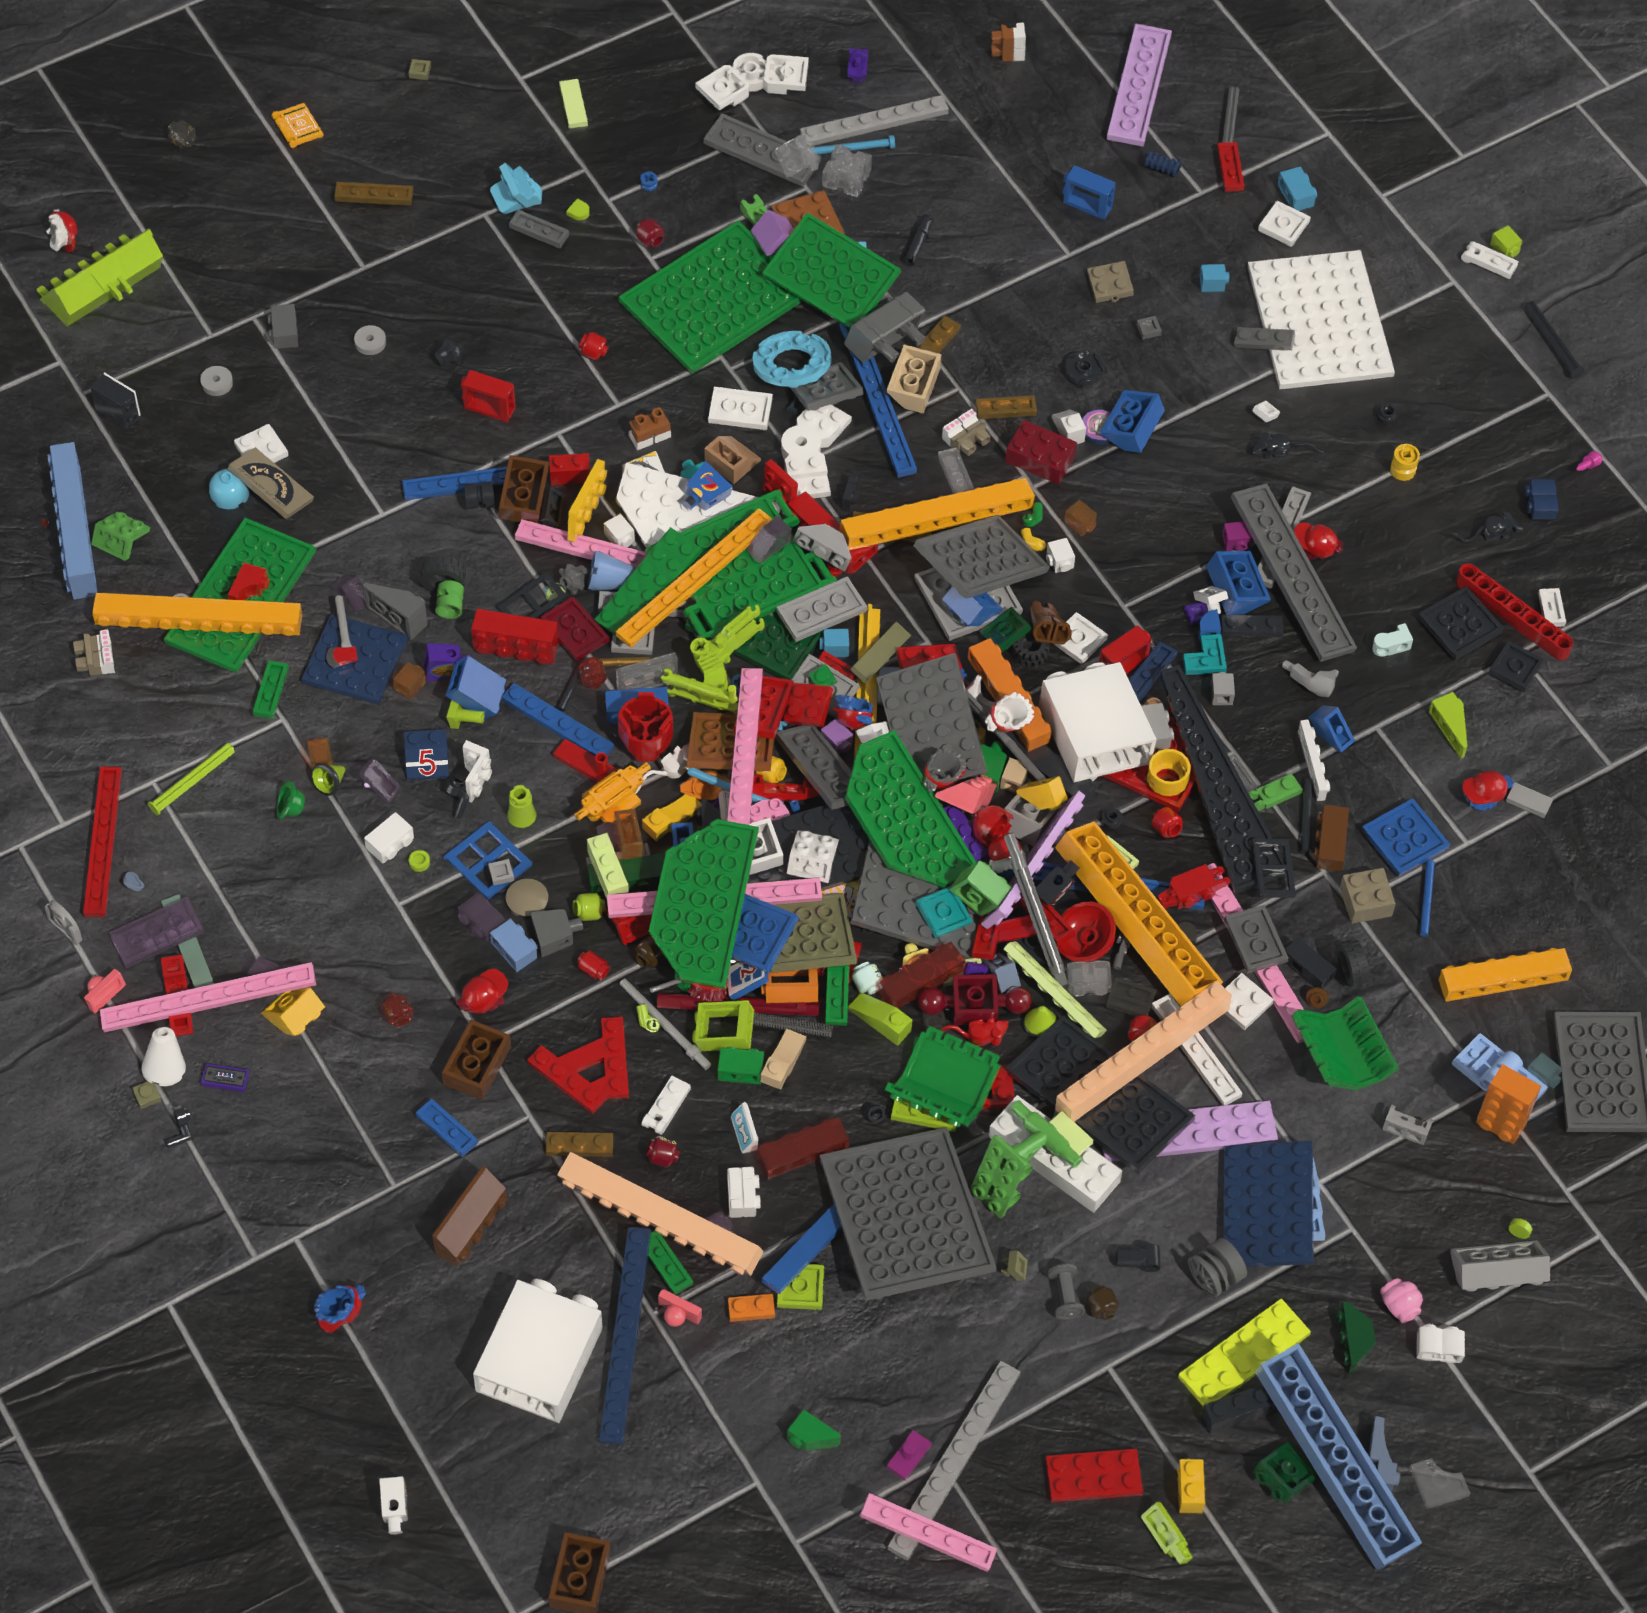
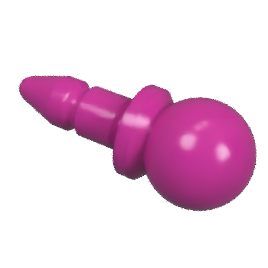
[1576,451,1602,471]

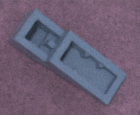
[1368,1416,1400,1493]

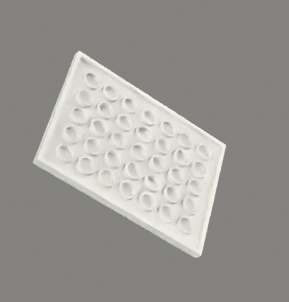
[1248,250,1395,389]

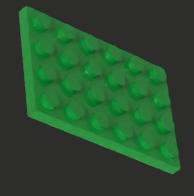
[762,212,901,329]

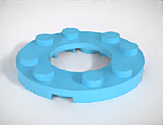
[753,331,831,388]

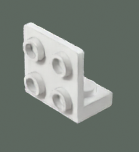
[463,740,492,803]
[787,831,839,883]

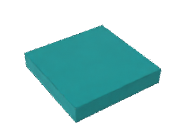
[915,886,973,939]

